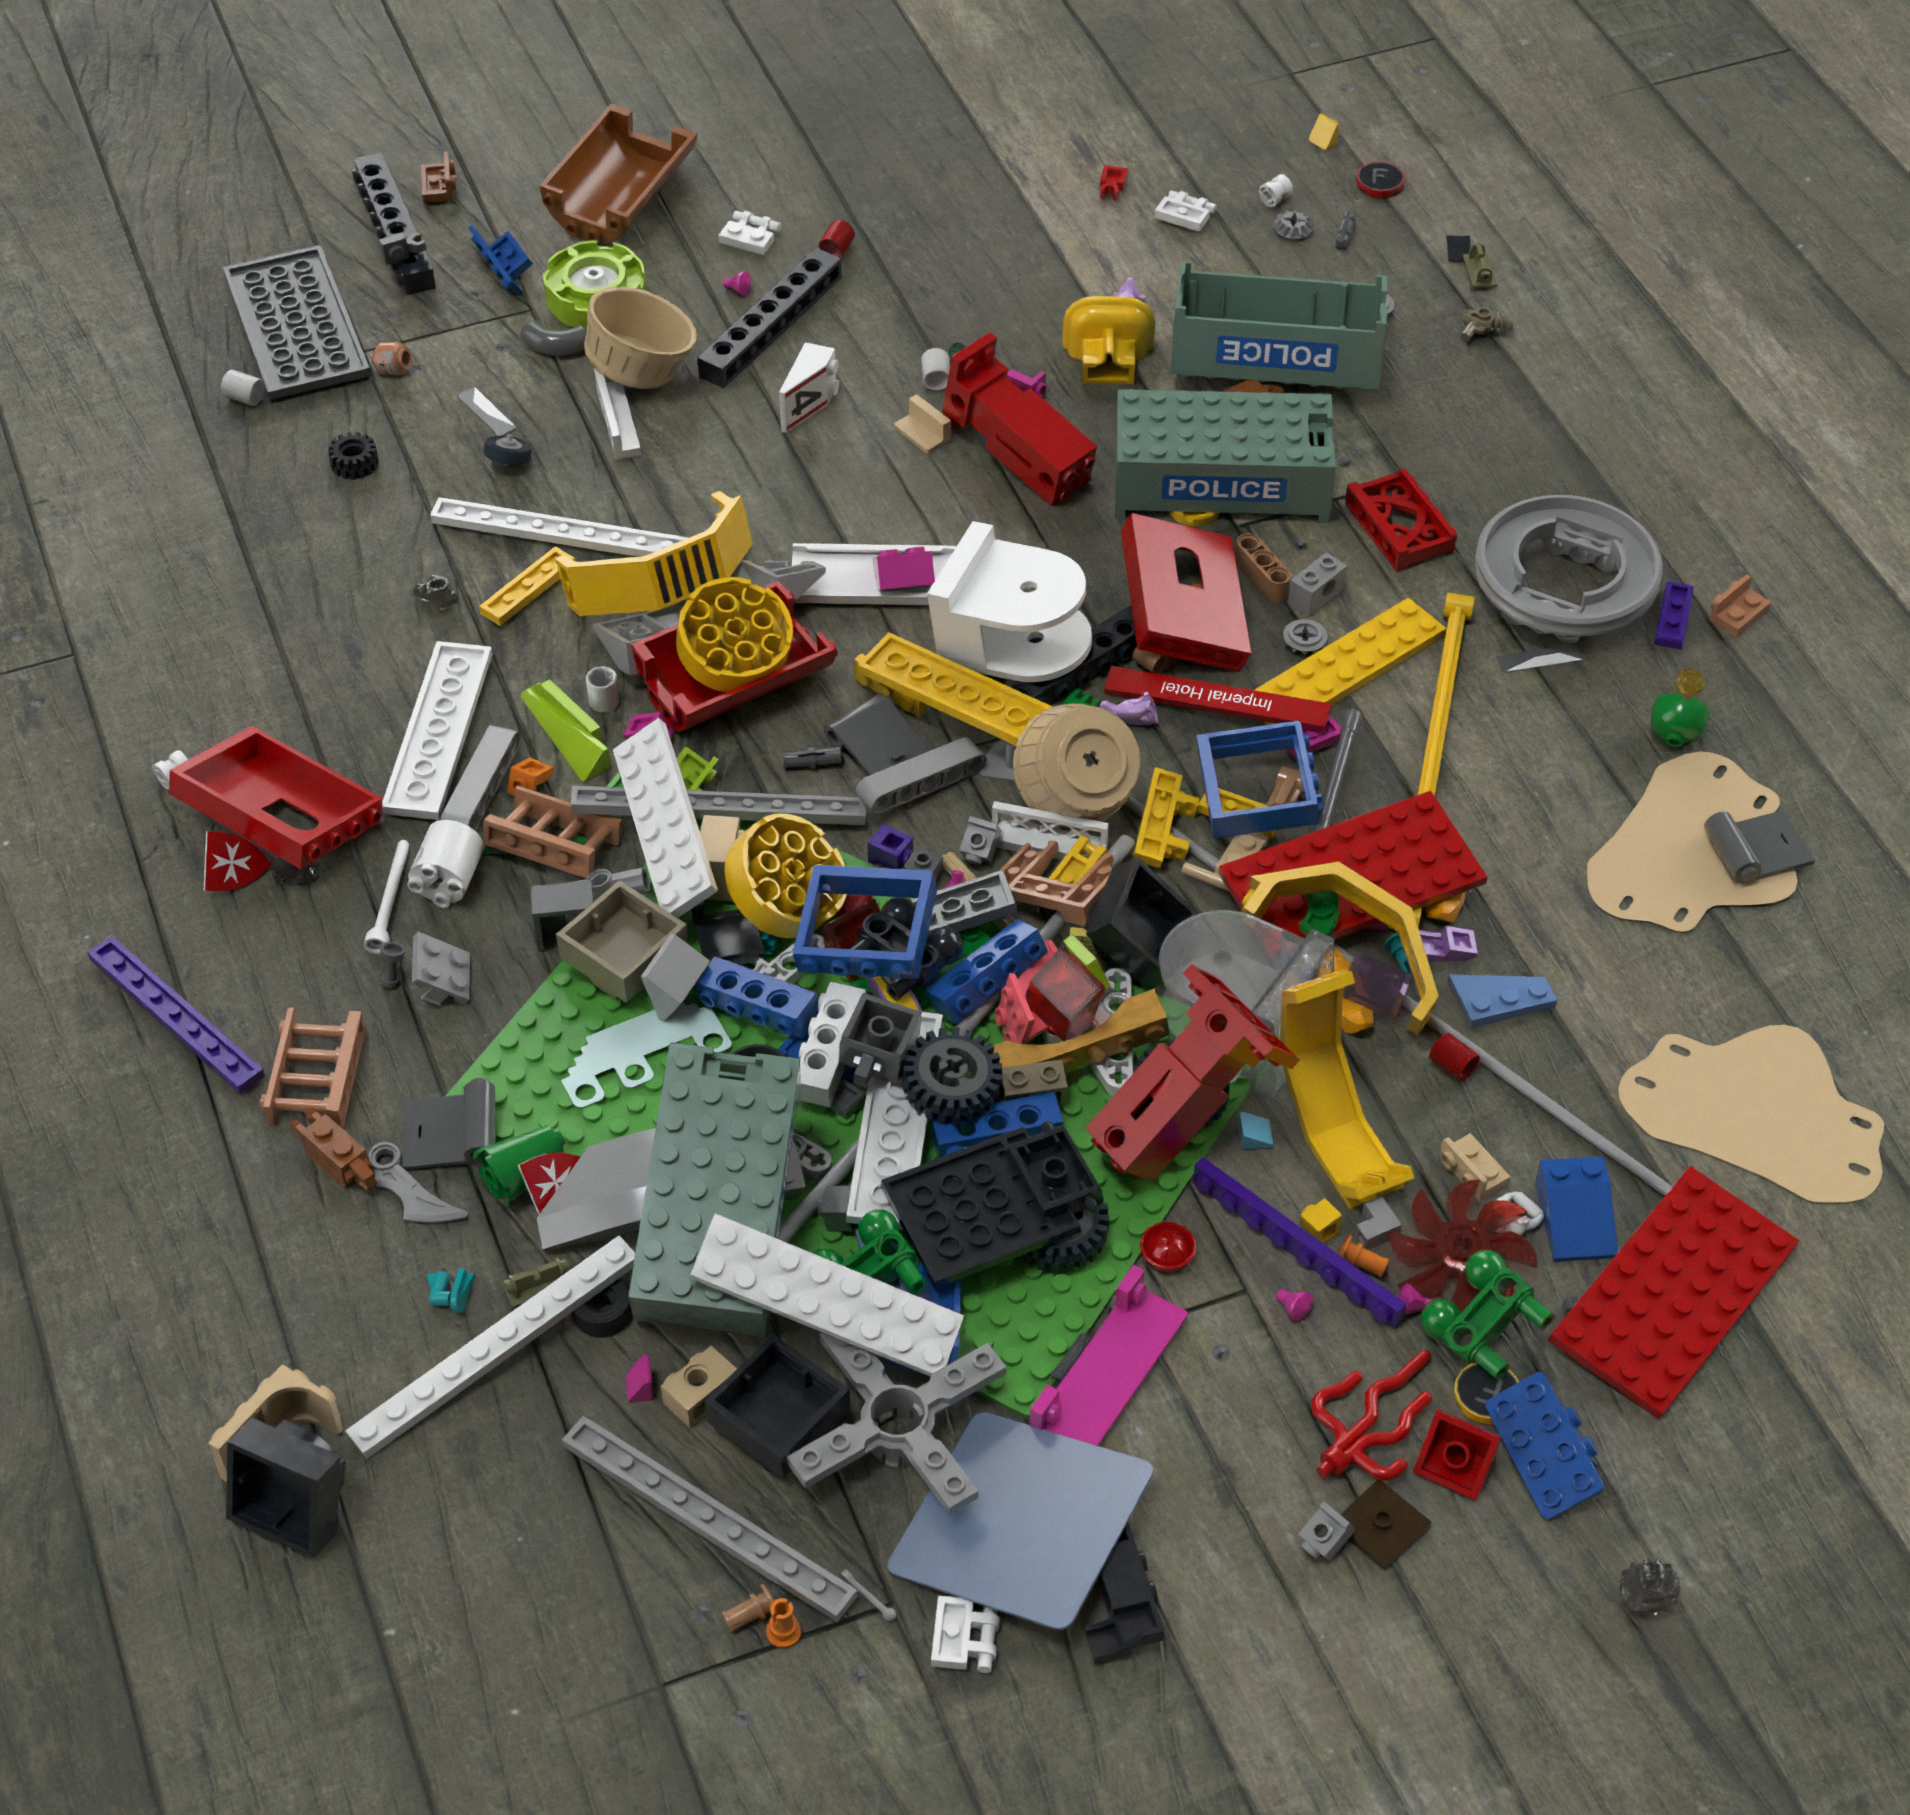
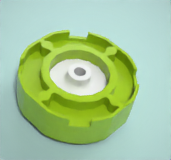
[543,241,646,329]

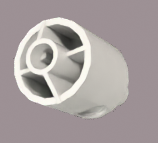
[407,820,484,908]

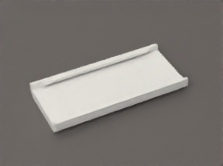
[792,543,956,605]

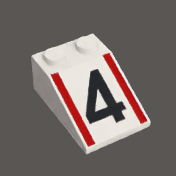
[779,342,839,433]

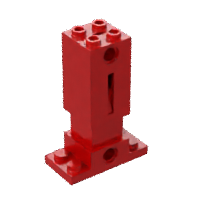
[942,332,1098,506]
[1085,964,1300,1182]

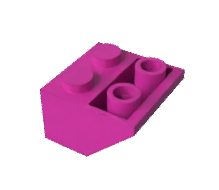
[872,546,935,590]

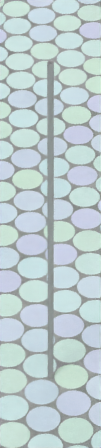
[1085,764,1673,1196]

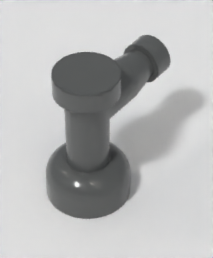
[380,941,405,988]

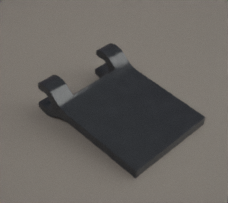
[691,902,764,963]

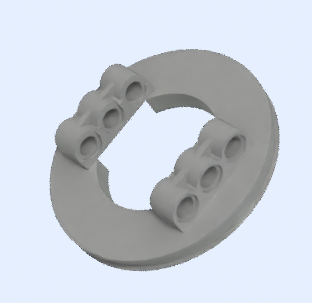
[1475,495,1663,644]

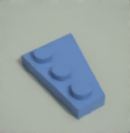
[1448,974,1557,1028]

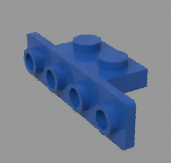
[469,225,533,296]

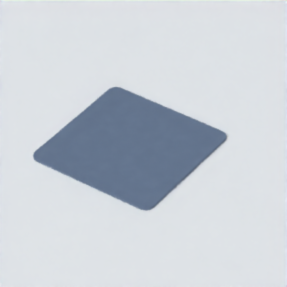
[887,1413,1154,1630]

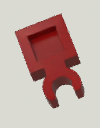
[1100,165,1128,201]

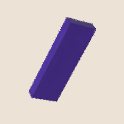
[1654,581,1694,650]

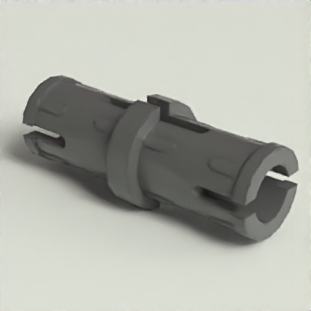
[783,746,842,769]

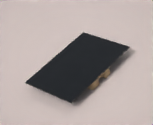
[1446,235,1471,261]

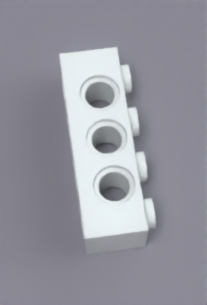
[799,982,866,1107]

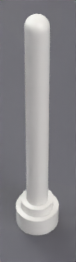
[363,840,409,954]

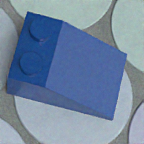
[1535,1156,1618,1262]

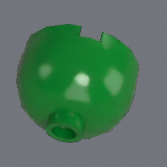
[1651,693,1710,747]

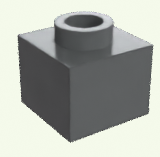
[903,847,943,882]
[818,1186,854,1231]

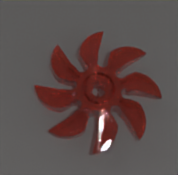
[1388,1180,1537,1313]

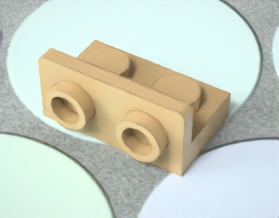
[1439,1133,1511,1201]

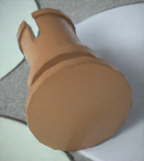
[722,1584,775,1633]

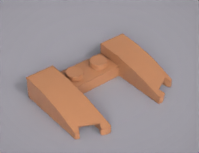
[999,841,1114,926]

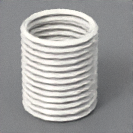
[921,348,950,390]
[221,370,264,406]
[586,666,619,712]

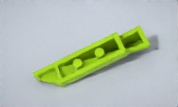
[521,679,610,782]

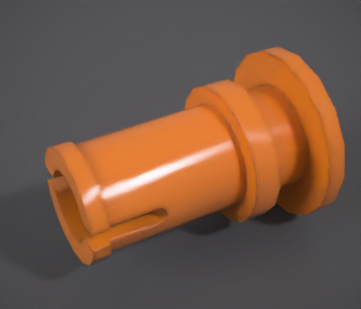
[1338,1235,1389,1278]
[766,1598,801,1648]

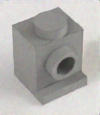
[959,816,1002,865]
[1298,1501,1356,1562]

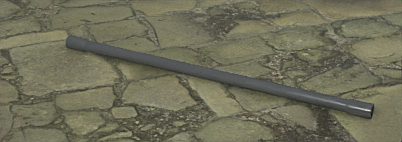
[1257,709,1363,1031]

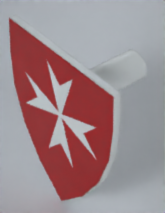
[204,831,271,891]
[518,1152,580,1215]

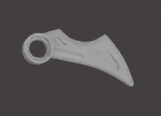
[368,1142,468,1223]

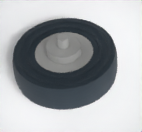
[484,434,532,466]

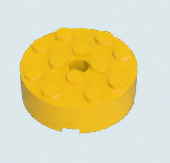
[676,577,793,692]
[725,813,846,939]

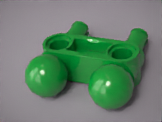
[813,1209,927,1295]
[1421,1250,1555,1380]

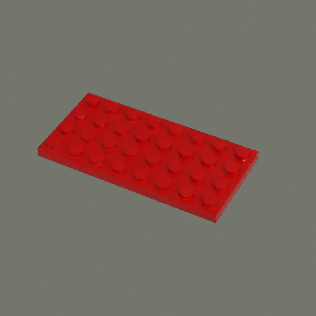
[1218,790,1488,962]
[1548,1166,1800,1420]

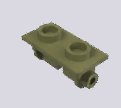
[1463,242,1497,288]
[501,1258,570,1309]

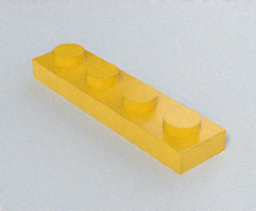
[479,546,576,626]

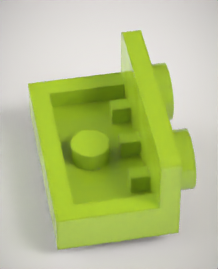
[676,746,719,791]

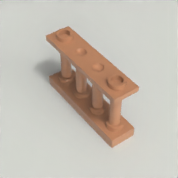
[483,786,622,879]
[260,1007,366,1129]

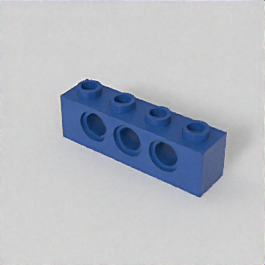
[925,919,1048,1024]
[695,956,819,1039]
[931,1092,1063,1158]

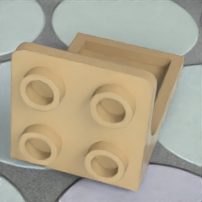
[208,1364,343,1482]

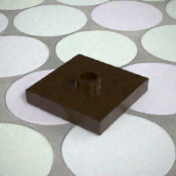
[1340,1479,1431,1571]

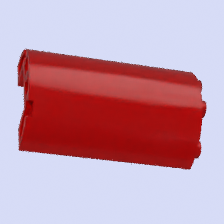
[631,581,838,732]

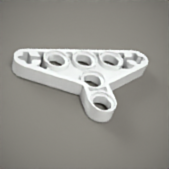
[1042,968,1133,1096]

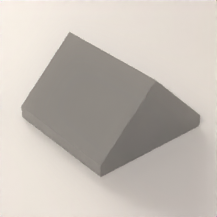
[641,934,710,1021]

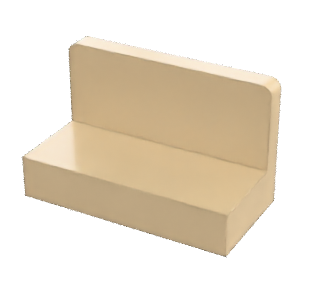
[894,394,951,454]

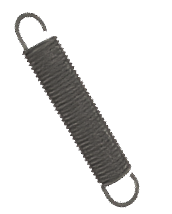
[1047,1327,1094,1389]

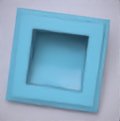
[1238,1112,1274,1150]

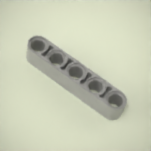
[440,725,520,831]
[855,737,987,814]

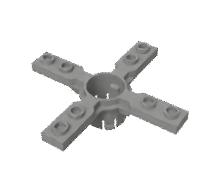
[787,1333,1006,1515]

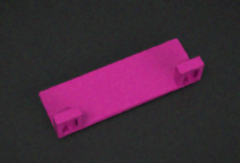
[1029,1264,1188,1446]

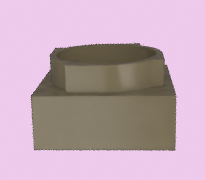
[556,880,689,1003]

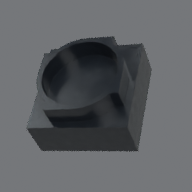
[1084,857,1198,990]
[705,1334,851,1479]
[226,1417,346,1558]

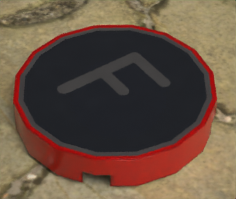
[1356,161,1405,198]

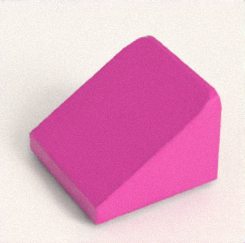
[626,1354,654,1403]

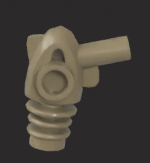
[1460,307,1514,342]

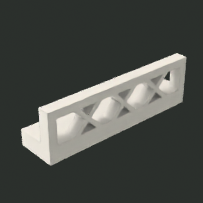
[594,368,641,460]
[992,801,1109,860]

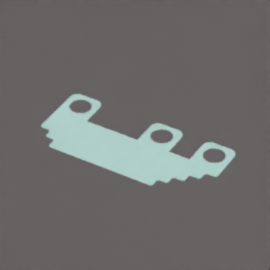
[561,1002,732,1107]

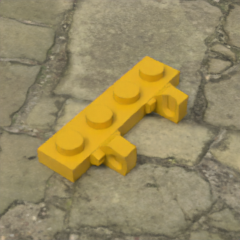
[1132,767,1200,868]

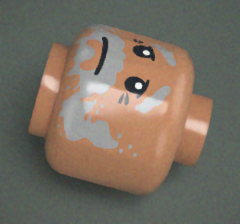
[372,342,412,376]

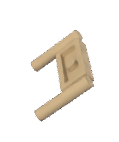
[1181,832,1270,891]

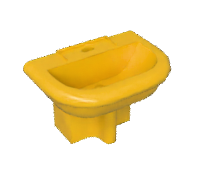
[1062,296,1155,384]

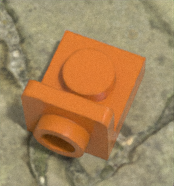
[507,757,554,796]

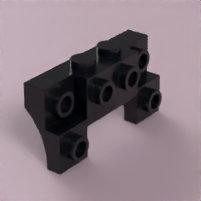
[1085,1522,1164,1664]

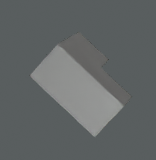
[1355,1195,1402,1250]

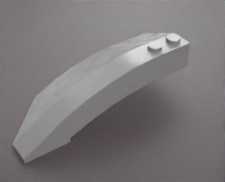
[593,560,826,678]
[536,1128,805,1251]

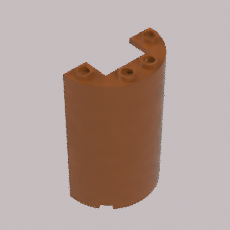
[540,103,697,243]

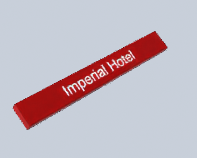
[1104,666,1331,732]

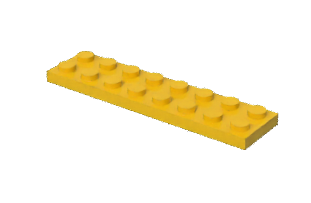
[1255,597,1447,725]
[857,632,1052,746]

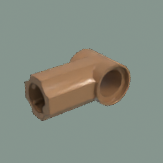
[1267,765,1304,806]

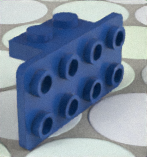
[1485,1372,1604,1520]

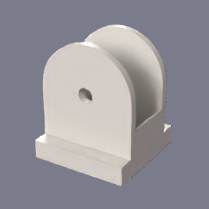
[927,521,1092,682]

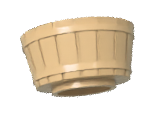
[584,286,697,389]
[1013,704,1140,828]

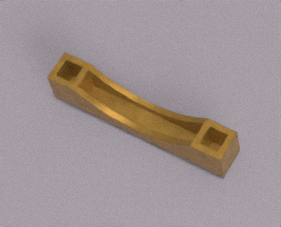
[994,989,1170,1095]

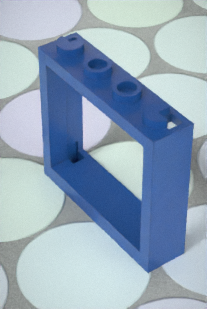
[1196,720,1323,839]
[792,865,937,979]

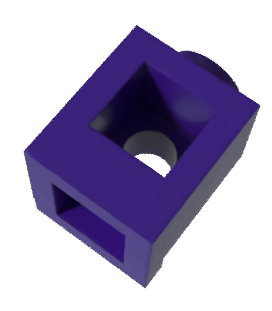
[867,824,913,869]

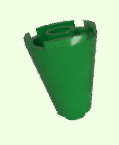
[473,1126,566,1206]

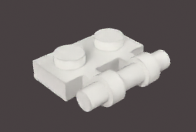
[1155,190,1217,232]
[719,211,781,255]
[931,1596,1000,1673]

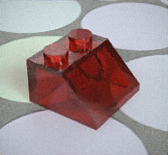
[1025,947,1105,1042]

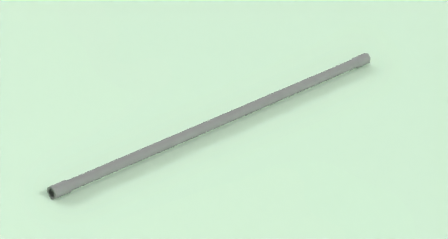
[778,835,1135,1243]

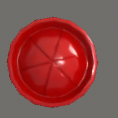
[1140,1222,1197,1274]

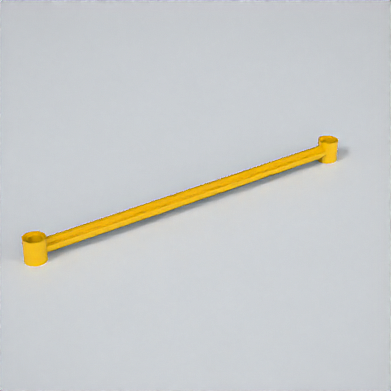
[1388,592,1475,929]

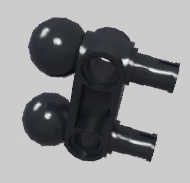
[849,897,964,1001]

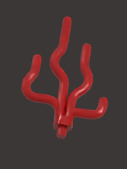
[1311,1350,1432,1481]

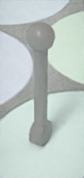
[839,1570,897,1622]

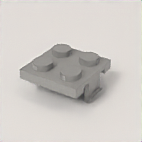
[412,932,470,1006]

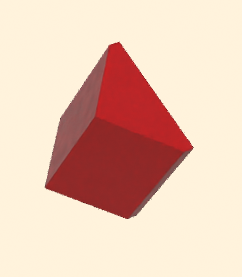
[1413,1409,1501,1500]

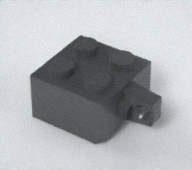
[838,993,922,1088]

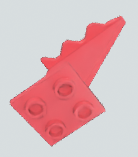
[995,940,1084,1044]

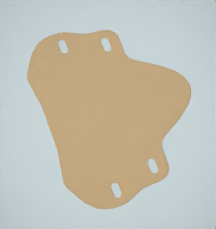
[1587,751,1797,932]
[1618,1025,1884,1203]

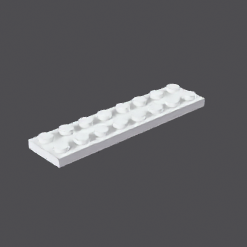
[382,641,493,820]
[613,718,718,918]
[846,1012,943,1230]
[689,1214,964,1377]

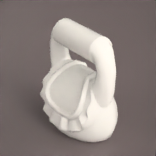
[1485,1192,1544,1239]

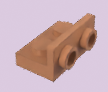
[1709,574,1771,637]

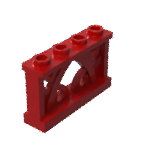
[1345,468,1457,572]

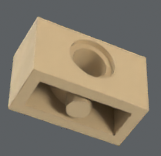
[661,1346,737,1428]

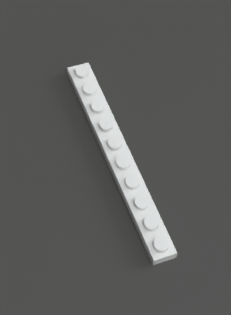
[430,497,688,557]
[345,1235,635,1460]

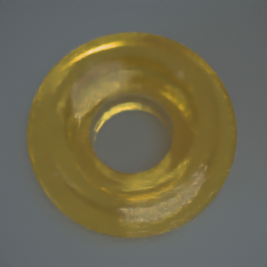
[1675,668,1704,695]

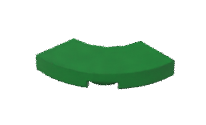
[1299,891,1339,948]

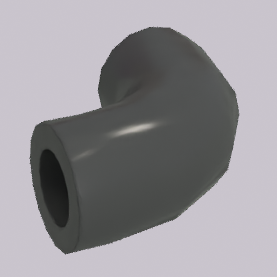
[520,320,586,356]

